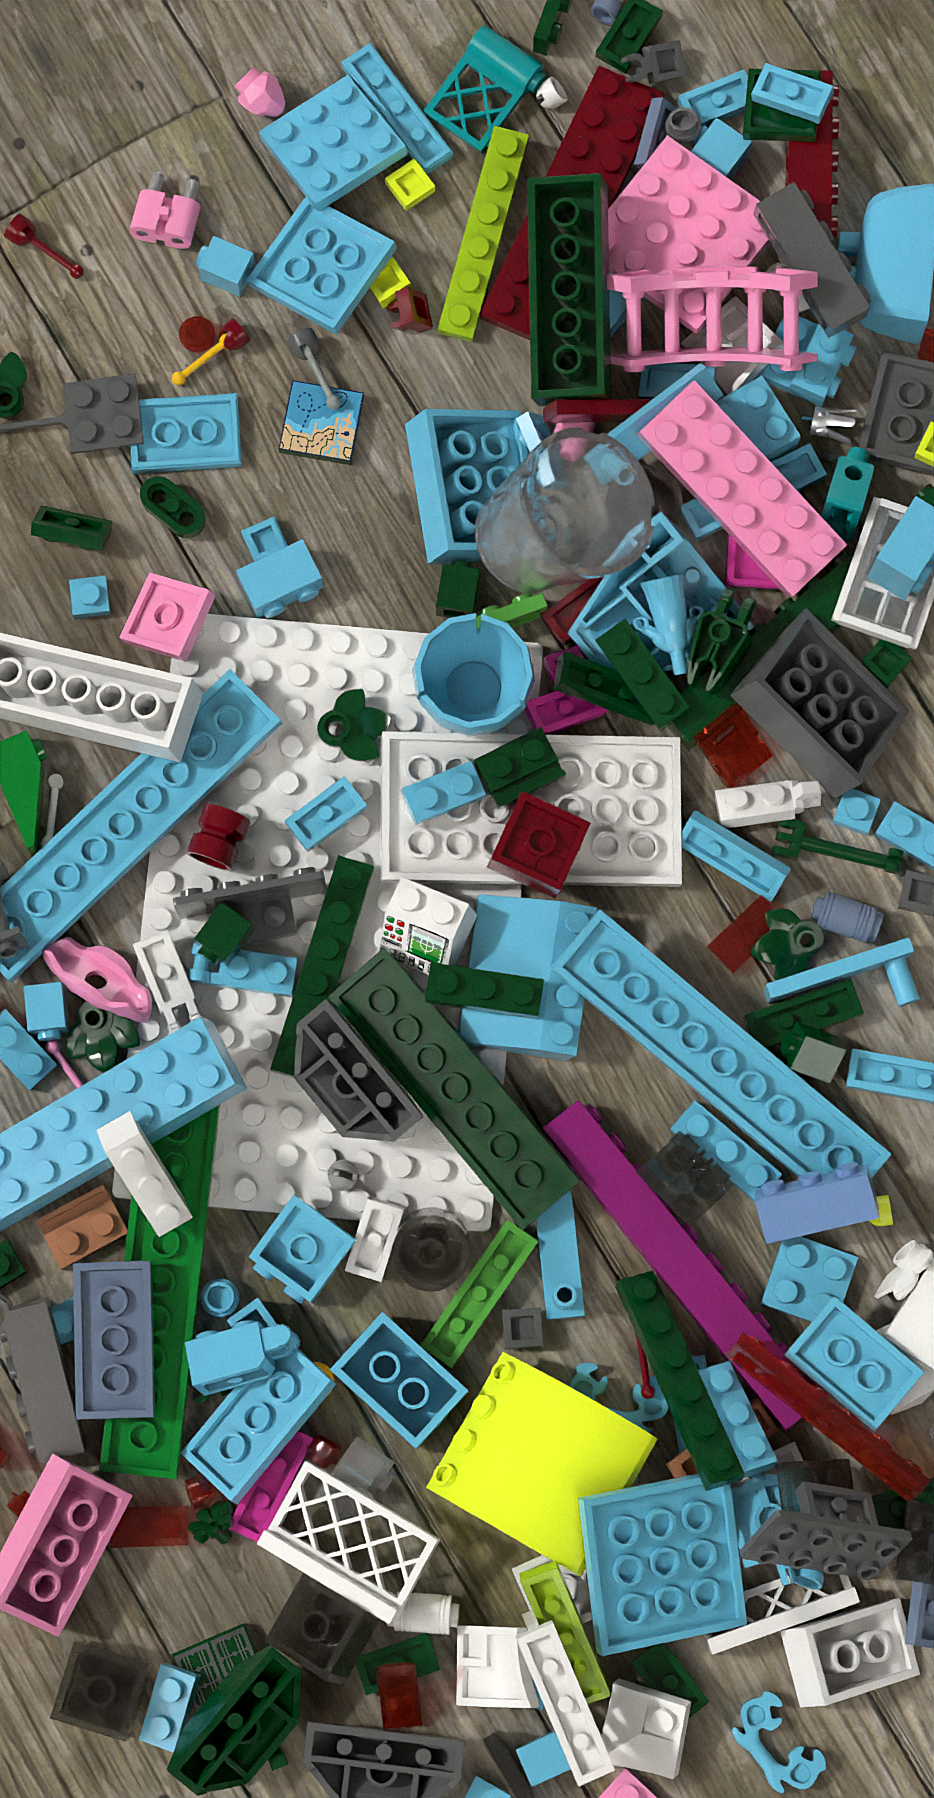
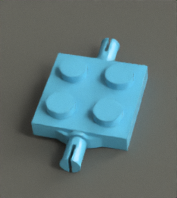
[731,1470,801,1586]

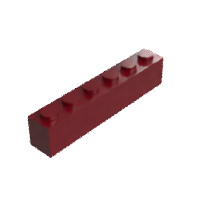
[784,69,839,268]

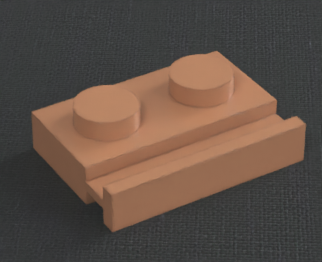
[36,1184,128,1270]

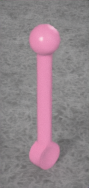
[45,1040,83,1088]

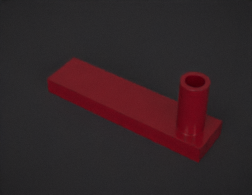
[543,399,652,423]

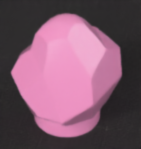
[234,66,286,117]

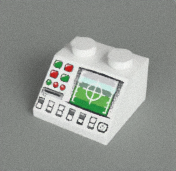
[379,877,477,976]

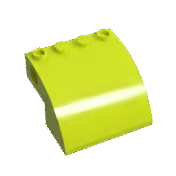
[426,1352,658,1577]

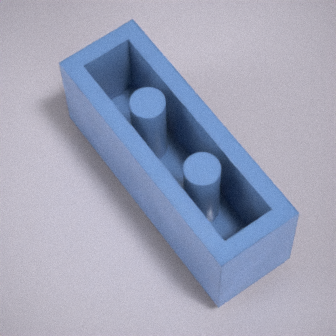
[755,1162,879,1244]

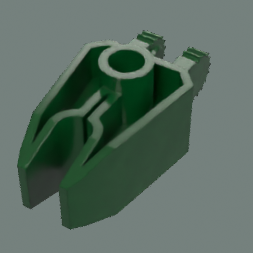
[687,588,756,696]

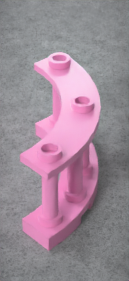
[607,266,818,372]

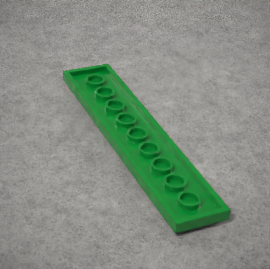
[99,1104,221,1479]

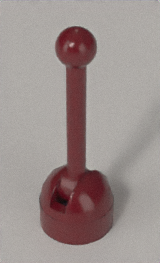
[4,213,84,279]

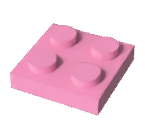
[119,572,216,662]

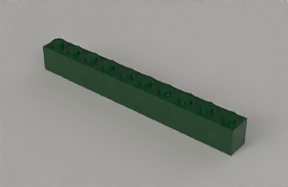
[667,484,934,751]

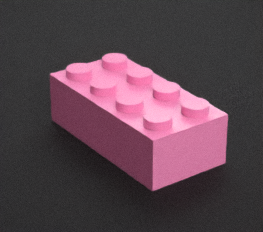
[0,1453,133,1637]

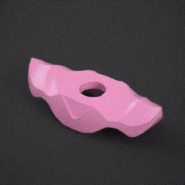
[42,937,152,1023]

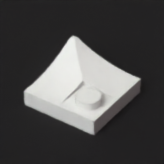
[681,296,784,396]
[456,1625,539,1708]
[601,1678,691,1779]

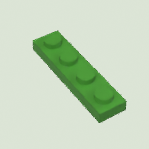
[420,1220,539,1369]

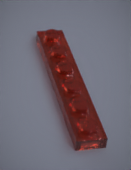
[725,1332,930,1502]

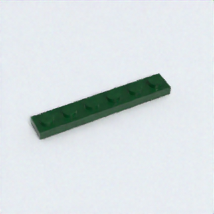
[270,855,374,1078]
[615,1270,745,1491]

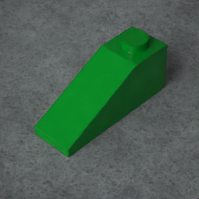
[0,730,47,856]

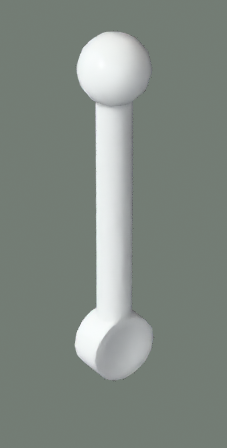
[41,774,64,847]

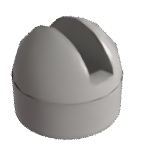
[328,1160,359,1191]

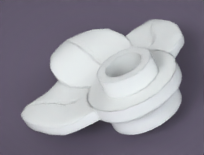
[874,1240,933,1300]

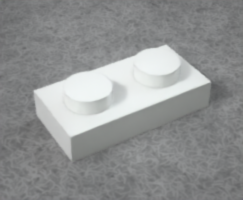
[345,1196,404,1282]

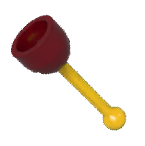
[172,318,251,386]

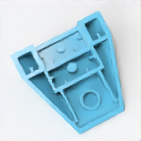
[568,511,754,672]

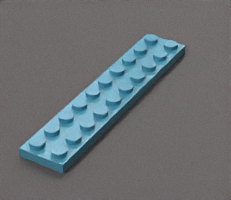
[0,669,283,983]
[550,910,891,1178]

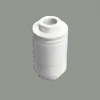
[387,1591,460,1635]

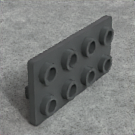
[172,867,327,945]
[740,1481,912,1580]

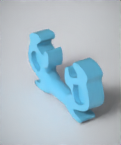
[569,1362,668,1433]
[731,1691,826,1793]

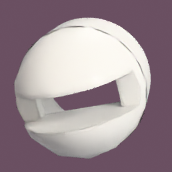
[536,76,568,109]

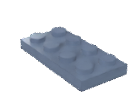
[73,1261,155,1420]

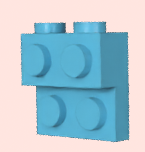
[755,316,857,407]
[249,1194,357,1304]

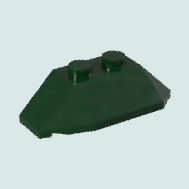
[167,1645,301,1796]

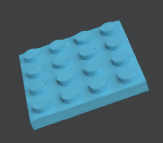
[578,1474,747,1656]

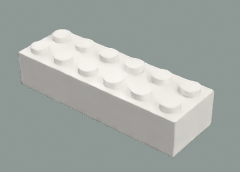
[0,633,203,762]

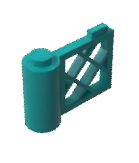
[423,25,546,154]

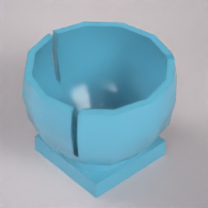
[412,613,535,737]

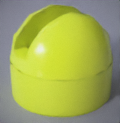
[869,1195,893,1226]

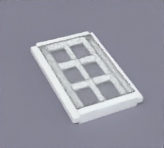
[831,497,934,650]

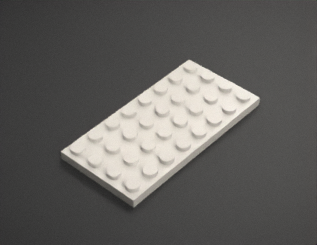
[381,731,682,887]

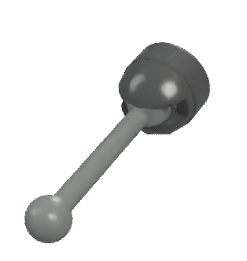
[287,328,341,410]

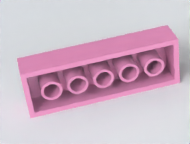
[636,380,847,597]

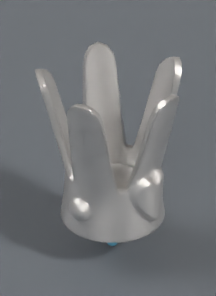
[802,406,859,445]

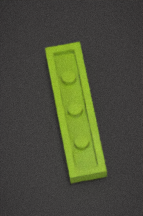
[519,1561,611,1704]

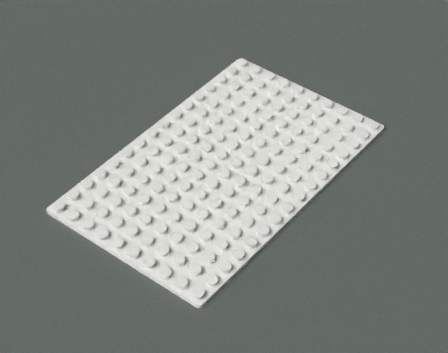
[112,614,543,1232]

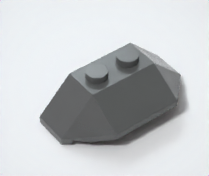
[294,999,424,1142]
[303,1721,465,1798]

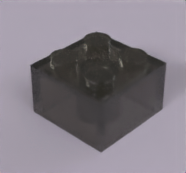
[265,1572,380,1685]
[50,1640,153,1742]

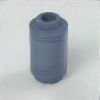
[811,891,884,943]

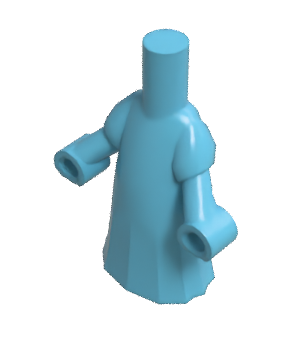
[631,574,703,675]

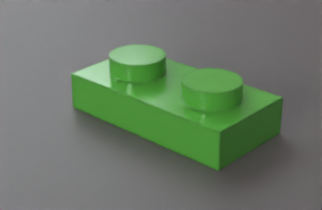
[477,593,547,629]

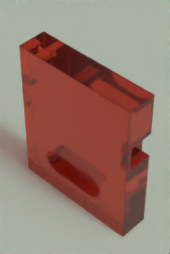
[692,703,773,789]

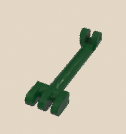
[772,819,904,875]

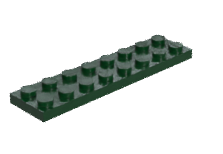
[328,947,582,1230]

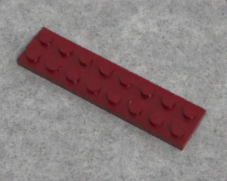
[480,66,664,340]

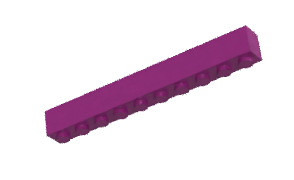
[542,1100,822,1431]

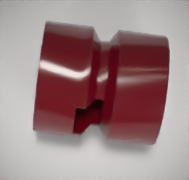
[186,803,250,871]

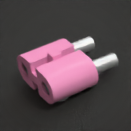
[129,172,201,249]

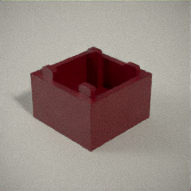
[487,791,591,899]

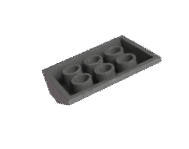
[730,608,909,798]

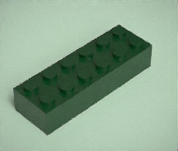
[527,173,611,407]

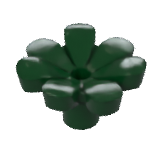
[188,1501,234,1545]

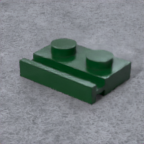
[473,727,566,810]

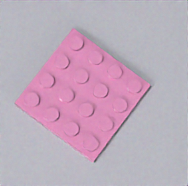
[608,135,770,334]

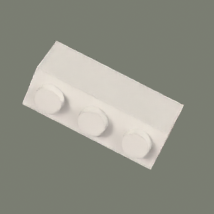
[96,1111,193,1237]

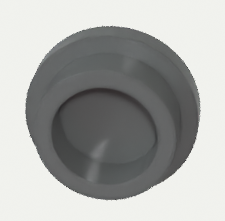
[665,107,702,143]

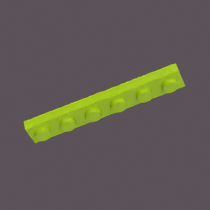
[437,126,529,342]

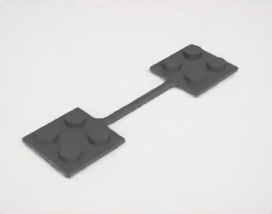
[0,373,144,454]

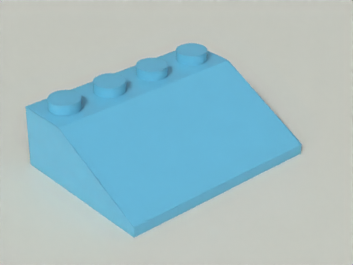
[405,409,545,564]
[458,894,597,1061]

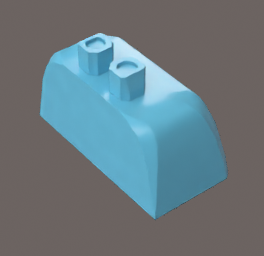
[837,183,934,345]

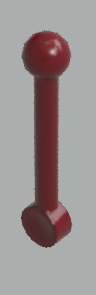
[635,1333,656,1399]

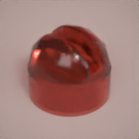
[184,1476,215,1510]

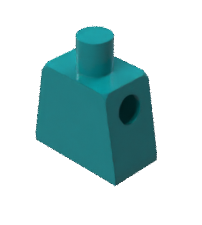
[821,447,875,543]

